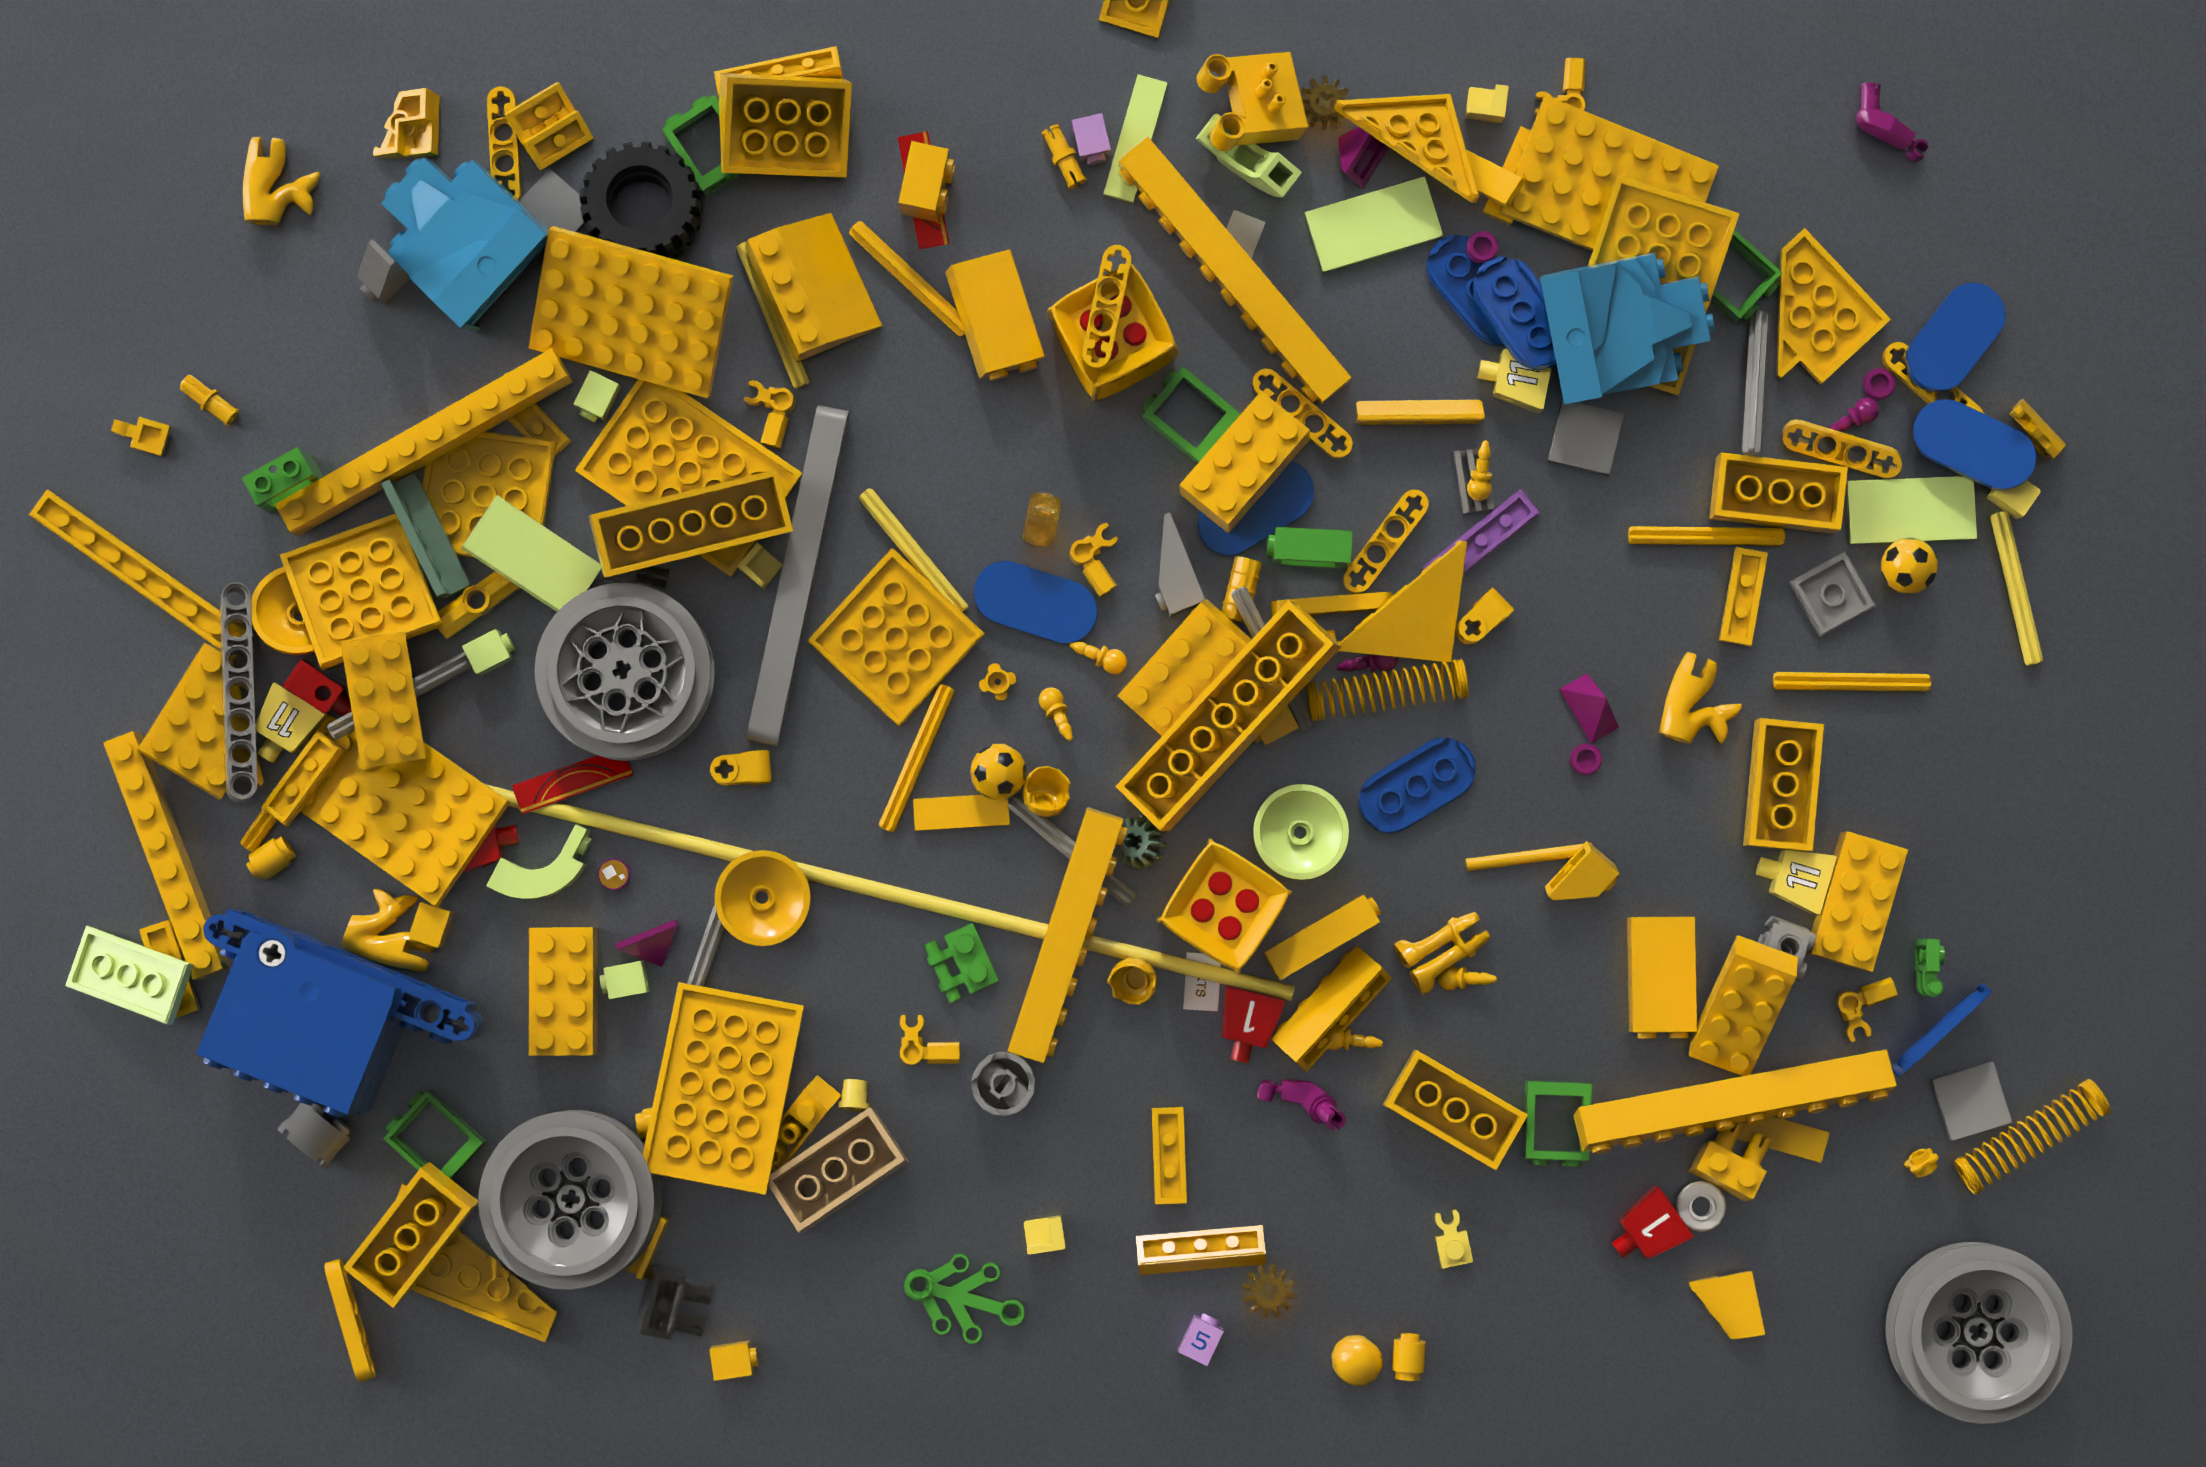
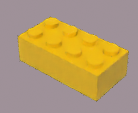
[1179,391,1310,534]
[1709,452,1848,534]
[1117,598,1252,736]
[340,631,426,769]
[1743,718,1824,852]
[1805,831,1908,972]
[529,927,598,1056]
[1689,935,1798,1076]
[1382,1049,1528,1170]
[343,1162,478,1308]

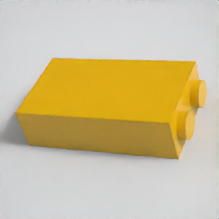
[945,249,1045,381]
[1262,895,1382,980]
[1627,917,1697,1039]

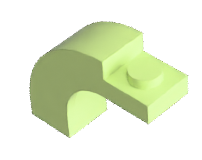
[1195,114,1302,197]
[486,824,592,899]

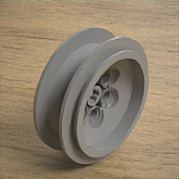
[535,583,715,761]
[478,1110,662,1290]
[1885,1242,2073,1424]

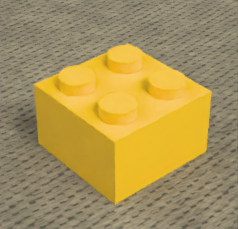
[898,141,955,222]

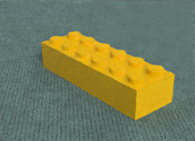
[588,469,793,578]

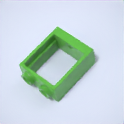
[662,95,741,197]
[1711,229,1783,324]
[1141,366,1241,464]
[242,447,324,514]
[1266,527,1353,569]
[1522,1081,1592,1167]
[383,1090,488,1180]

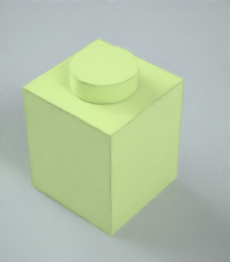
[574,370,622,423]
[462,629,515,676]
[600,961,650,999]

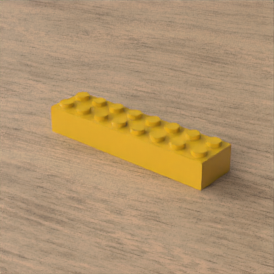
[1115,600,1342,831]

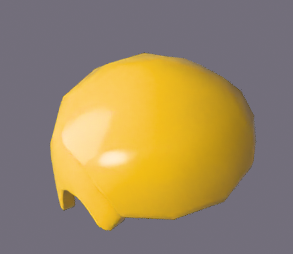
[1022,766,1070,817]
[1107,957,1158,1005]
[1331,1335,1383,1386]

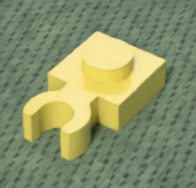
[1435,1209,1473,1269]

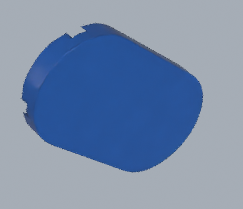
[1426,235,1504,346]
[1473,256,1557,370]
[1905,283,2006,392]
[1913,399,2036,491]
[1197,461,1314,556]
[974,561,1097,644]
[1358,738,1476,833]
[1891,983,1992,1077]

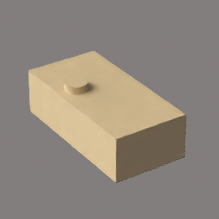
[768,1107,910,1234]

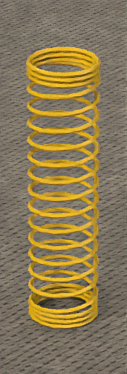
[1306,659,1469,722]
[1954,1079,2111,1195]

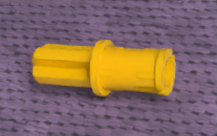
[179,375,240,426]

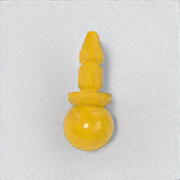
[1467,440,1493,501]
[1069,641,1127,674]
[1038,687,1073,741]
[1437,965,1497,990]
[1324,1028,1383,1051]

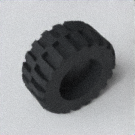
[580,141,703,258]

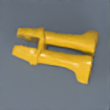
[1392,912,1491,996]

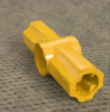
[438,571,520,639]

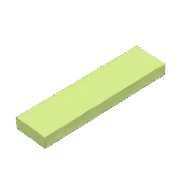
[1103,74,1168,204]

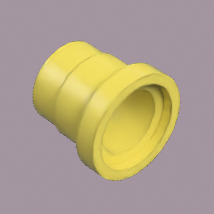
[837,1079,870,1112]

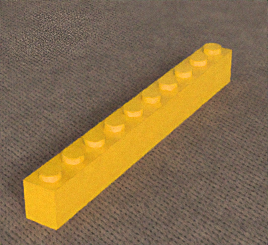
[1118,137,1352,406]
[275,348,573,537]
[1573,1049,1897,1154]

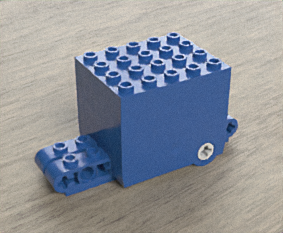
[196,909,484,1118]

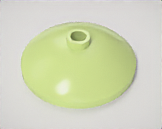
[1253,784,1349,880]

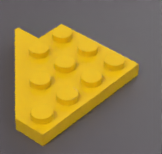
[1776,228,1891,385]
[137,642,264,800]

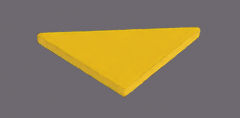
[1334,94,1479,203]
[1338,540,1467,663]

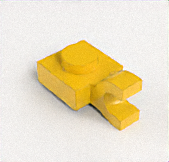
[111,417,172,457]

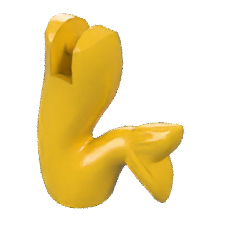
[243,137,320,226]
[1658,652,1742,744]
[341,889,435,972]

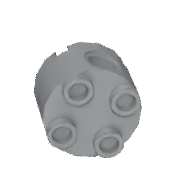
[1757,916,1816,988]
[971,1051,1036,1116]
[277,1102,352,1169]

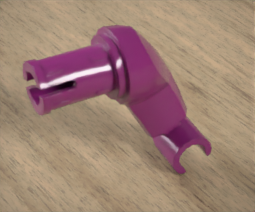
[1855,82,1928,162]
[1257,1079,1346,1130]

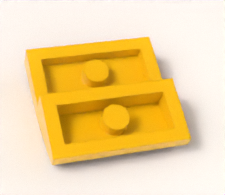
[504,82,594,170]

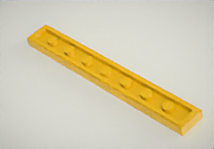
[29,489,254,660]

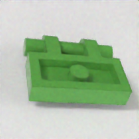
[924,923,999,1003]
[1914,939,1945,997]

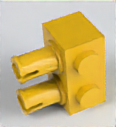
[1689,1122,1773,1202]

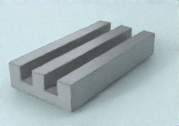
[1453,447,1494,515]

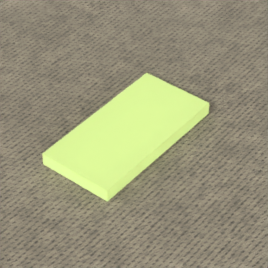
[1304,176,1443,273]
[1846,476,1977,545]
[461,495,601,612]
[65,926,194,1025]

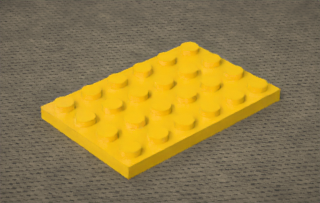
[1499,95,1719,251]
[1588,175,1740,396]
[528,226,733,398]
[575,379,802,578]
[300,731,511,907]
[643,982,804,1196]

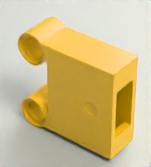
[1196,52,1308,151]

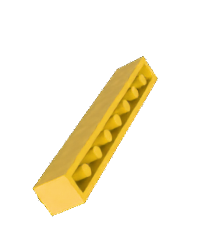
[103,731,231,980]
[1007,807,1127,1063]

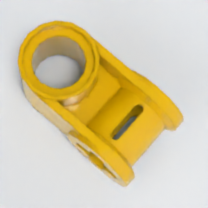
[1455,587,1515,645]
[710,750,772,786]

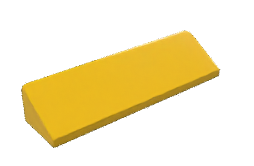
[714,46,843,96]
[1356,400,1485,425]
[1136,1225,1266,1275]

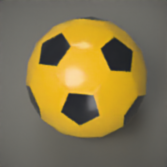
[1881,537,1938,594]
[970,744,1027,800]

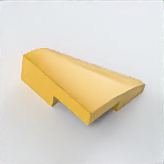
[373,88,440,158]
[2009,399,2066,462]
[1689,1271,1765,1339]

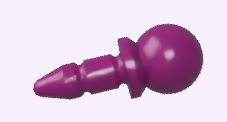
[1825,398,1879,438]
[1337,654,1398,672]

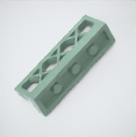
[381,473,472,600]

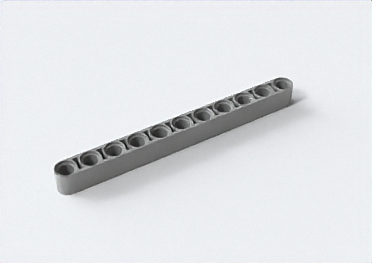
[747,405,850,747]

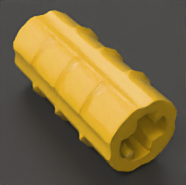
[1221,556,1263,624]

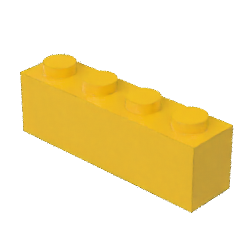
[1271,945,1392,1072]

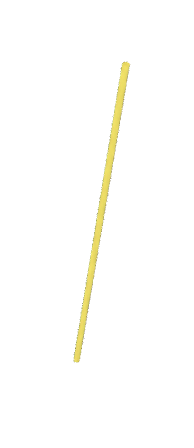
[486,784,1295,1001]

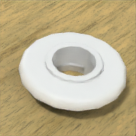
[1676,1181,1727,1232]

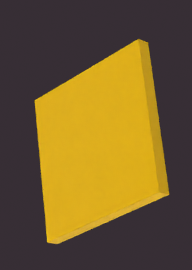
[422,432,557,558]
[280,513,443,670]
[807,548,985,727]

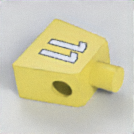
[1477,349,1551,414]
[255,682,331,763]
[1756,850,1837,915]

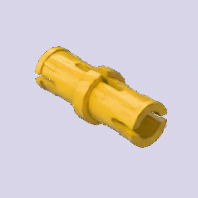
[1041,124,1087,189]

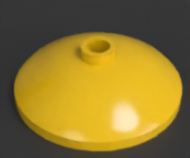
[251,567,315,655]
[714,850,810,946]

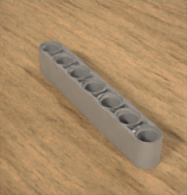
[220,582,257,804]

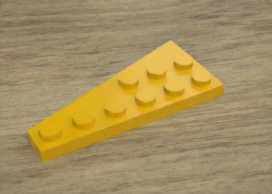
[396,1183,558,1342]

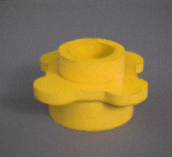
[979,663,1016,701]
[1904,1148,1939,1177]

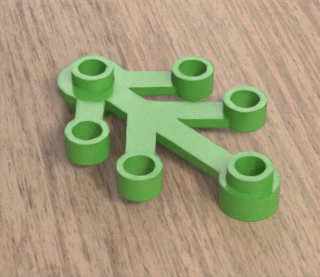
[904,1253,1025,1344]

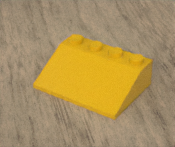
[719,73,852,178]
[745,213,882,363]

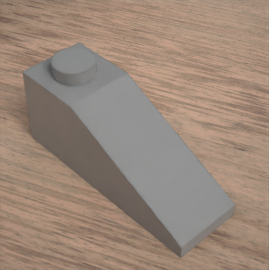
[357,239,410,304]
[1155,513,1205,617]

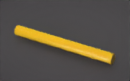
[1465,843,1592,871]

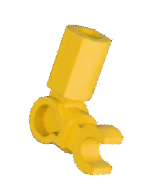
[1534,58,1586,116]
[744,380,796,449]
[1069,523,1118,598]
[1835,977,1898,1042]
[900,1015,960,1066]

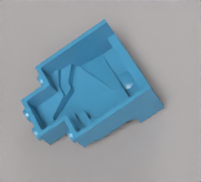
[381,157,549,332]
[1540,253,1715,405]

